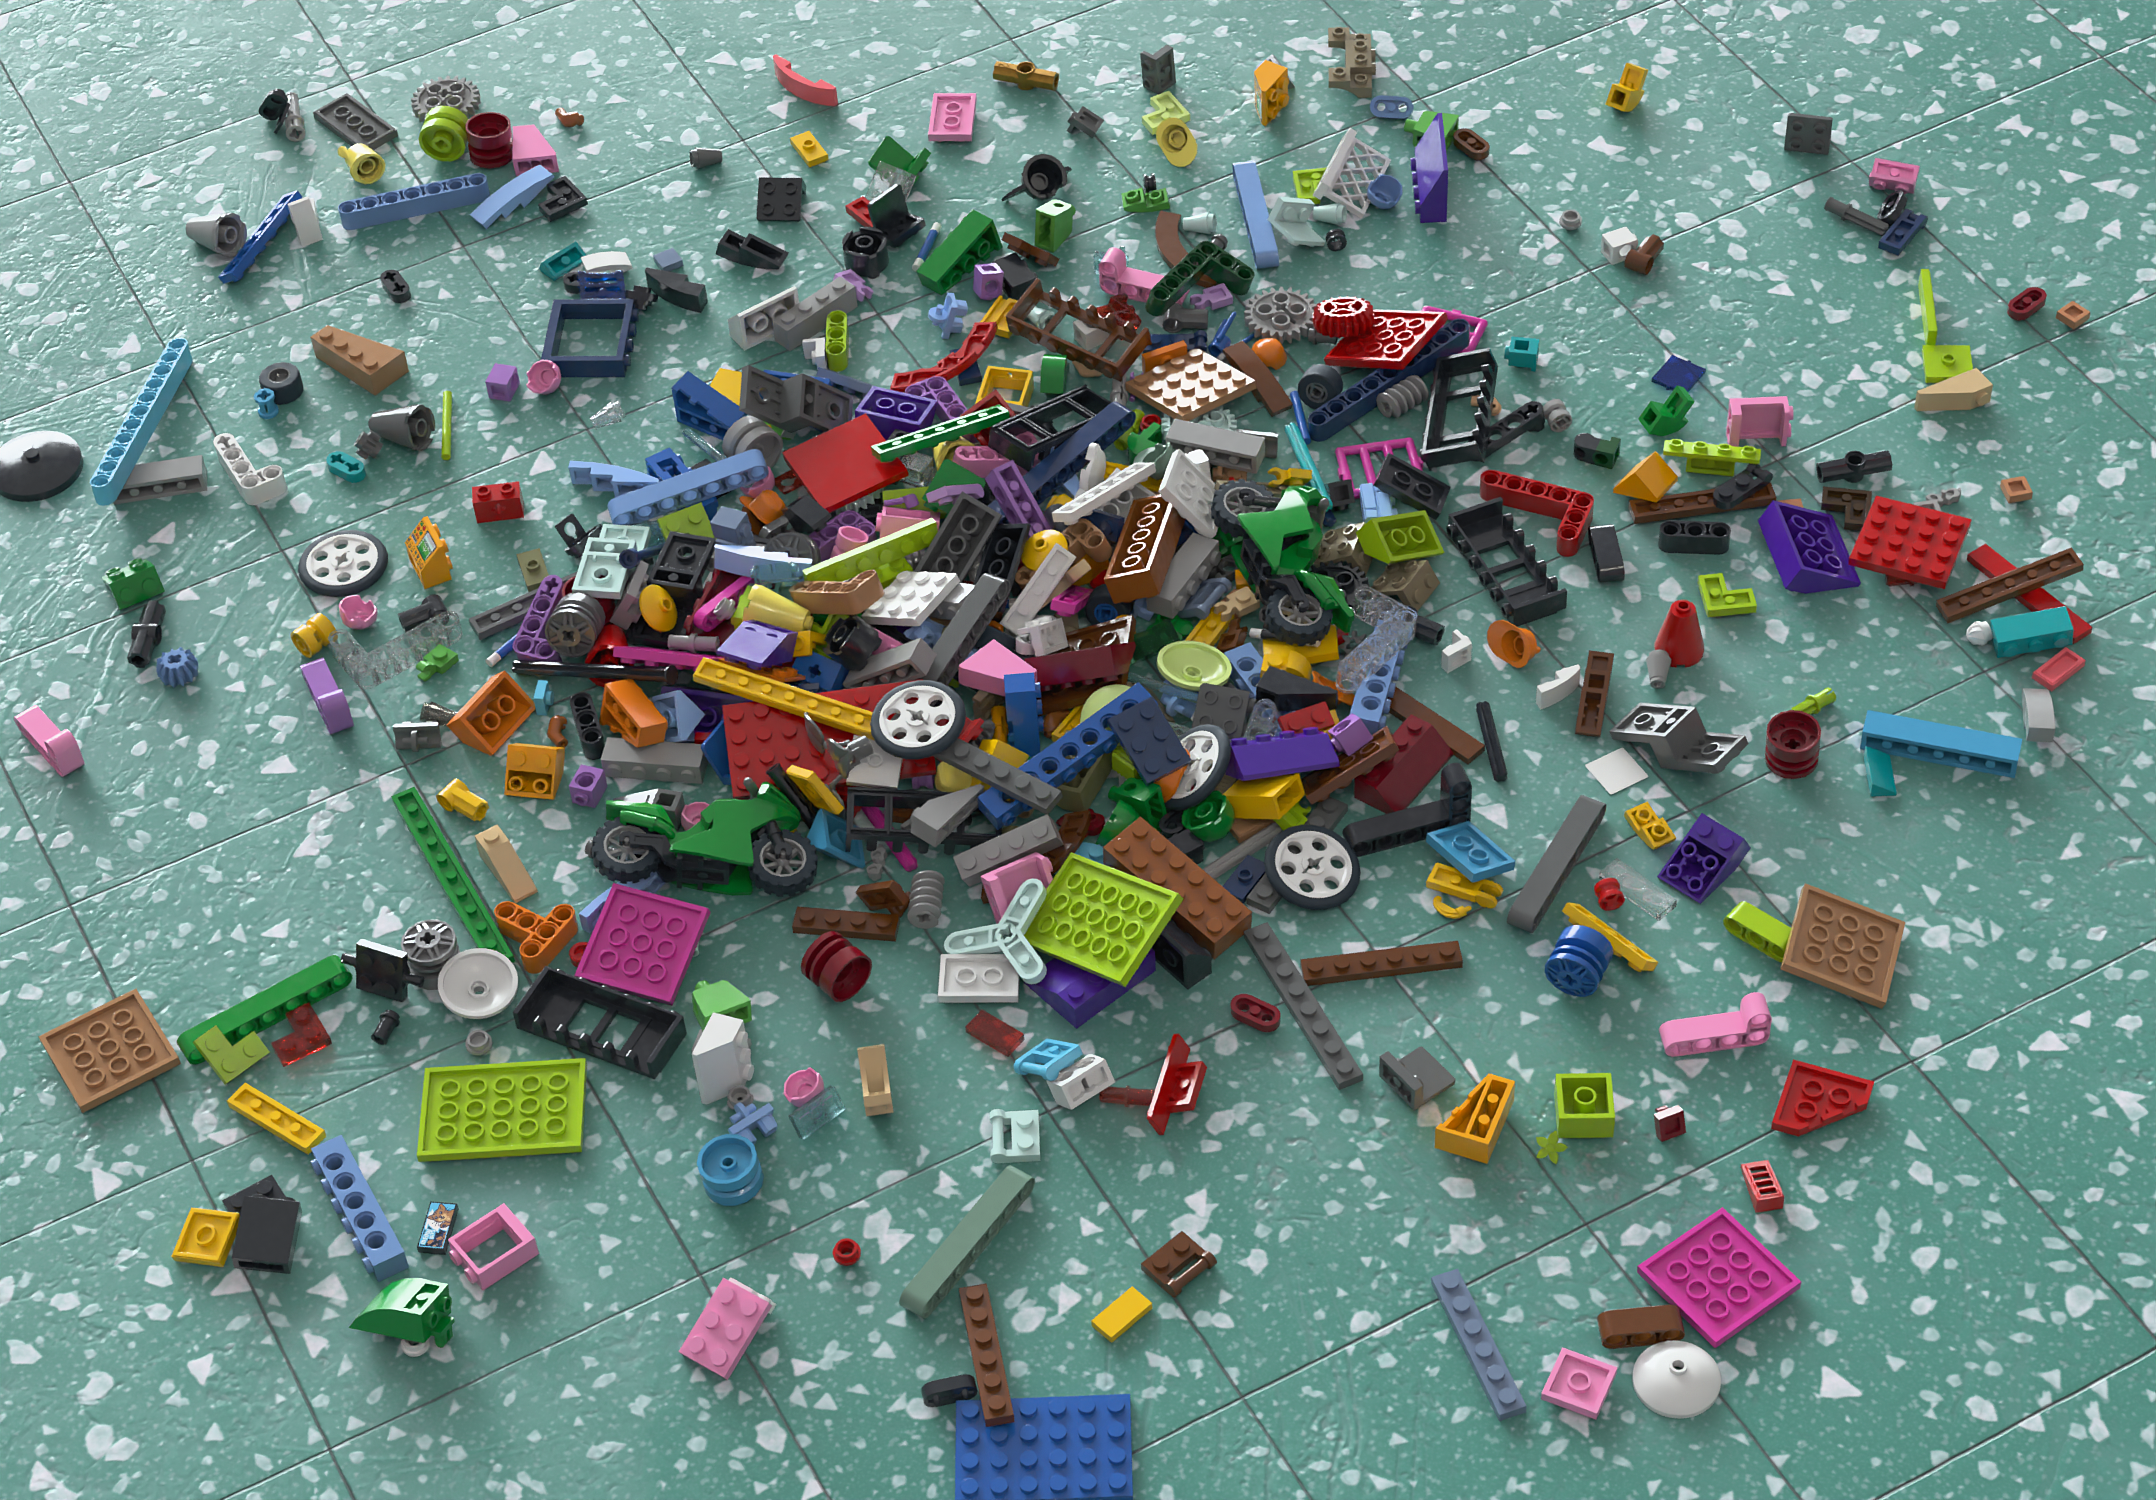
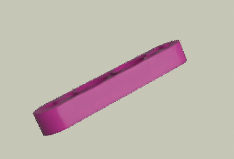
[693,576,768,632]

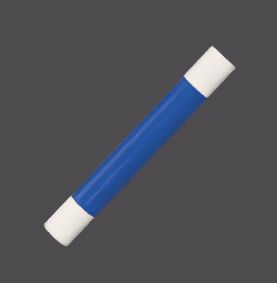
[912,222,942,272]
[485,634,517,667]

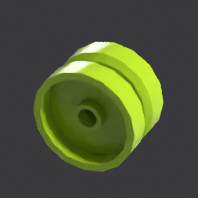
[419,106,469,162]

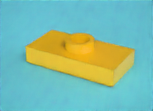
[790,131,829,167]

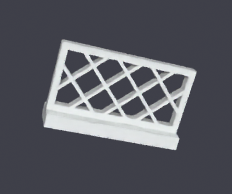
[1313,128,1391,218]

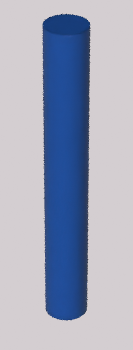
[1290,391,1311,445]

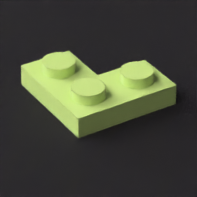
[1142,91,1190,135]

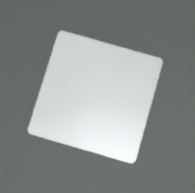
[1585,748,1648,794]

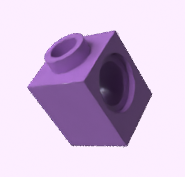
[973,263,1004,300]
[485,363,520,401]
[1328,713,1373,756]
[569,764,607,808]

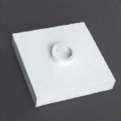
[846,735,902,789]

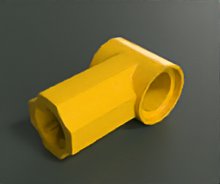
[436,779,489,821]

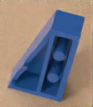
[671,371,747,440]

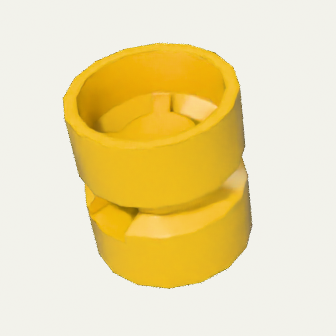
[290,613,337,658]

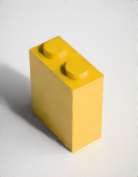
[1222,773,1305,819]

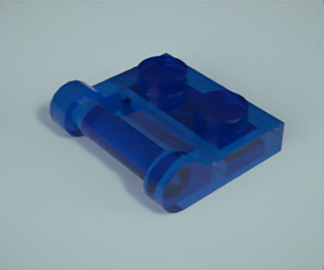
[577,270,626,299]

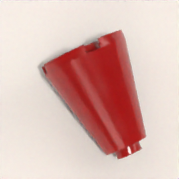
[1654,600,1705,668]
[585,625,634,688]

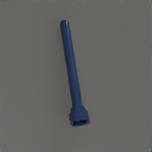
[619,543,665,569]

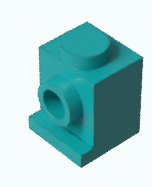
[1504,336,1539,372]

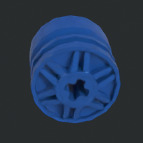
[1545,925,1613,997]

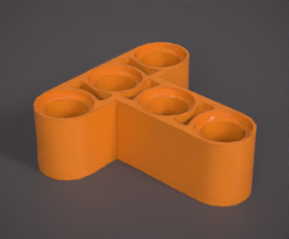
[494,901,578,974]

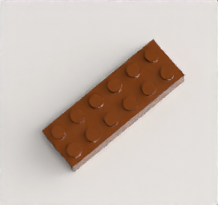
[1104,494,1186,604]
[1103,817,1252,960]

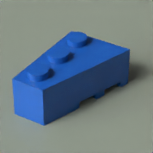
[1004,672,1044,758]

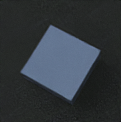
[653,248,683,271]

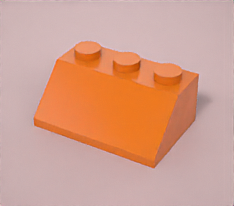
[446,670,536,756]

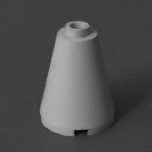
[186,213,247,257]

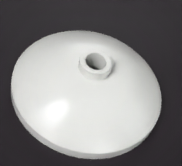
[438,948,518,1019]
[1632,1340,1721,1419]

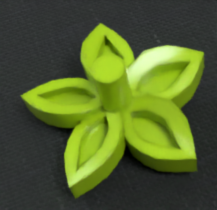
[1536,1131,1568,1164]

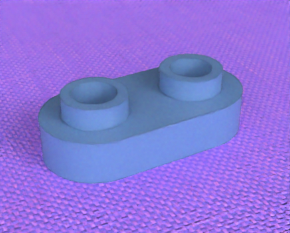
[1370,95,1414,119]

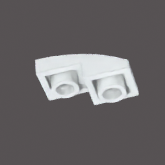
[288,196,323,247]
[581,251,633,277]
[1536,664,1580,710]

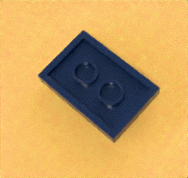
[1107,696,1191,787]

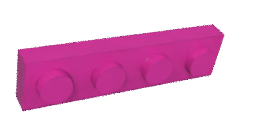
[1050,585,1094,617]

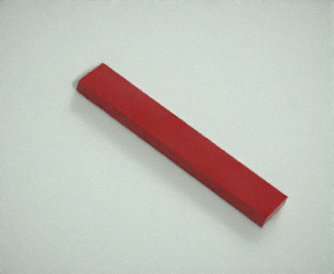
[1967,543,2093,644]

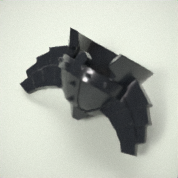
[1001,154,1072,201]

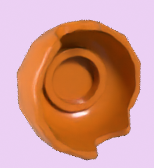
[1251,338,1287,370]

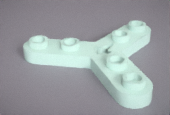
[944,878,1047,984]

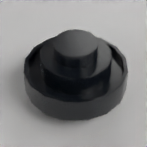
[625,285,658,310]

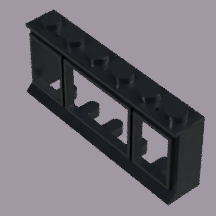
[1420,348,1498,471]
[988,384,1111,472]
[845,787,1002,855]

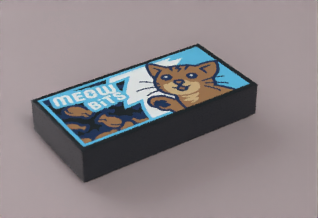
[417,1201,459,1255]

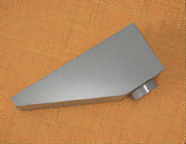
[911,784,984,848]

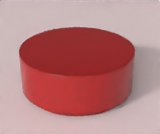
[569,942,588,967]

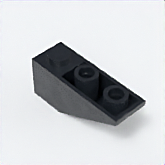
[1256,666,1338,711]

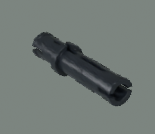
[766,763,817,829]

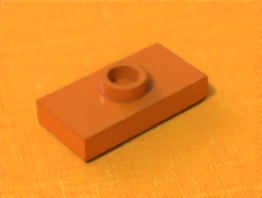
[1142,340,1187,373]

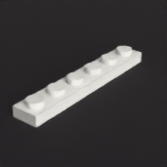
[1052,463,1156,525]

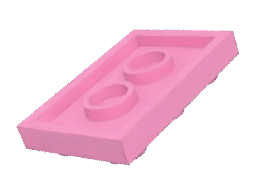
[928,93,977,142]
[679,1278,772,1380]

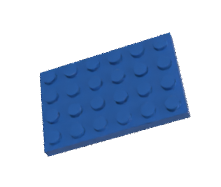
[955,1394,1133,1500]

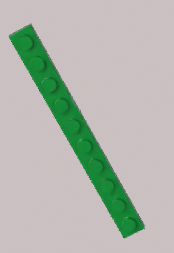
[391,787,515,963]

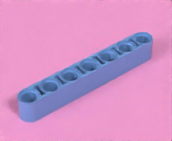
[1232,161,1279,269]
[338,173,490,230]
[607,449,768,526]

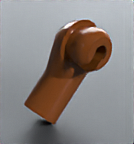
[547,715,568,748]

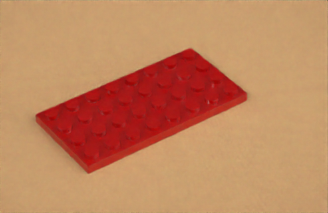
[722,679,937,800]

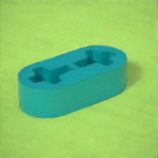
[326,451,366,483]

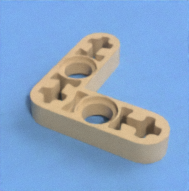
[1039,559,1091,611]

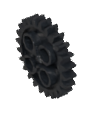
[1306,560,1370,615]

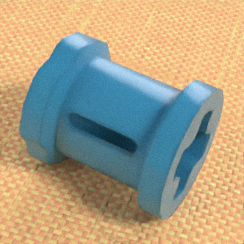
[254,388,279,419]

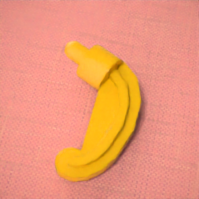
[1433,896,1472,919]

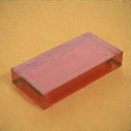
[965,1010,1025,1057]

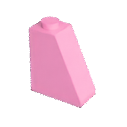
[512,124,559,176]
[959,639,1037,696]

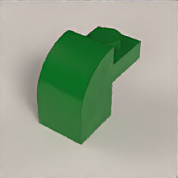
[1040,354,1070,394]
[1638,386,1695,436]
[1127,422,1162,465]

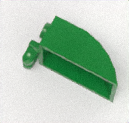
[349,1278,455,1348]

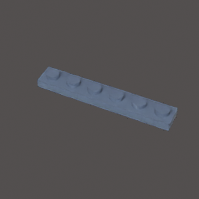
[1431,1269,1527,1421]

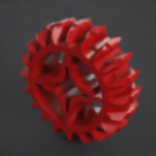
[1313,296,1375,339]

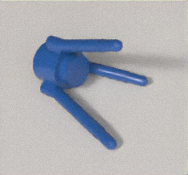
[1208,312,1254,358]

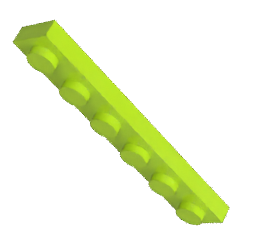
[802,518,938,582]

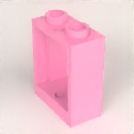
[875,506,940,539]
[448,1203,539,1290]

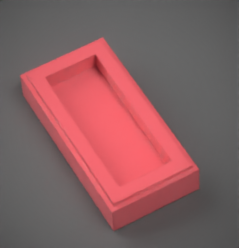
[2032,647,2086,692]

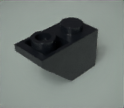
[781,495,832,534]

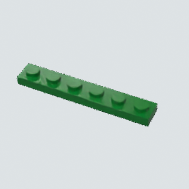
[871,404,1010,462]

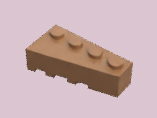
[310,325,409,395]

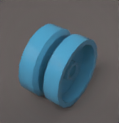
[697,1134,764,1206]

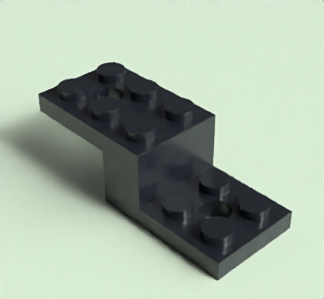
[634,531,716,651]

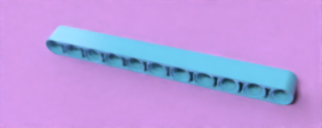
[90,338,193,506]

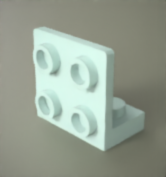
[1267,197,1325,247]

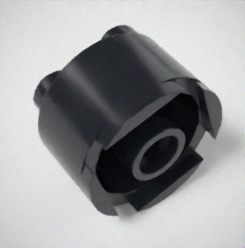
[842,227,889,279]
[823,614,882,671]

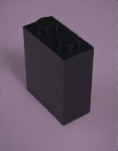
[232,1194,302,1274]

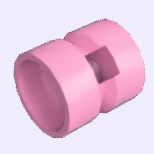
[830,526,869,559]

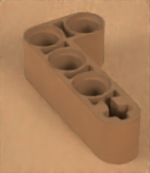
[1015,518,1113,591]
[789,570,885,615]

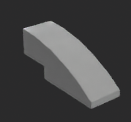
[2022,688,2055,742]

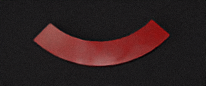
[890,322,998,393]

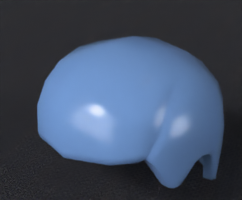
[1367,174,1403,209]

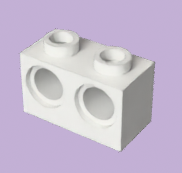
[1047,1054,1115,1110]

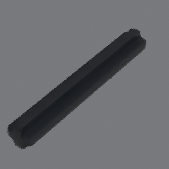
[1476,701,1508,782]

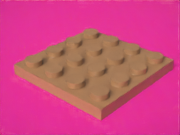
[1125,349,1256,421]
[1781,883,1905,1009]
[38,989,181,1113]

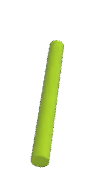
[441,391,452,460]

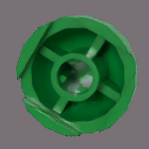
[1182,790,1235,842]
[1095,800,1140,847]

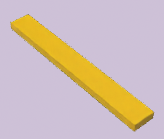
[693,657,875,741]

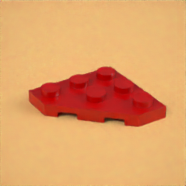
[1771,1059,1875,1136]

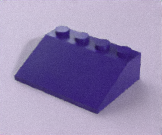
[1410,113,1448,223]
[1758,500,1861,594]
[1024,948,1156,1029]

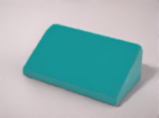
[539,241,587,281]
[1864,747,1897,797]

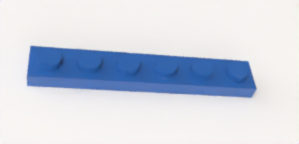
[218,190,303,284]

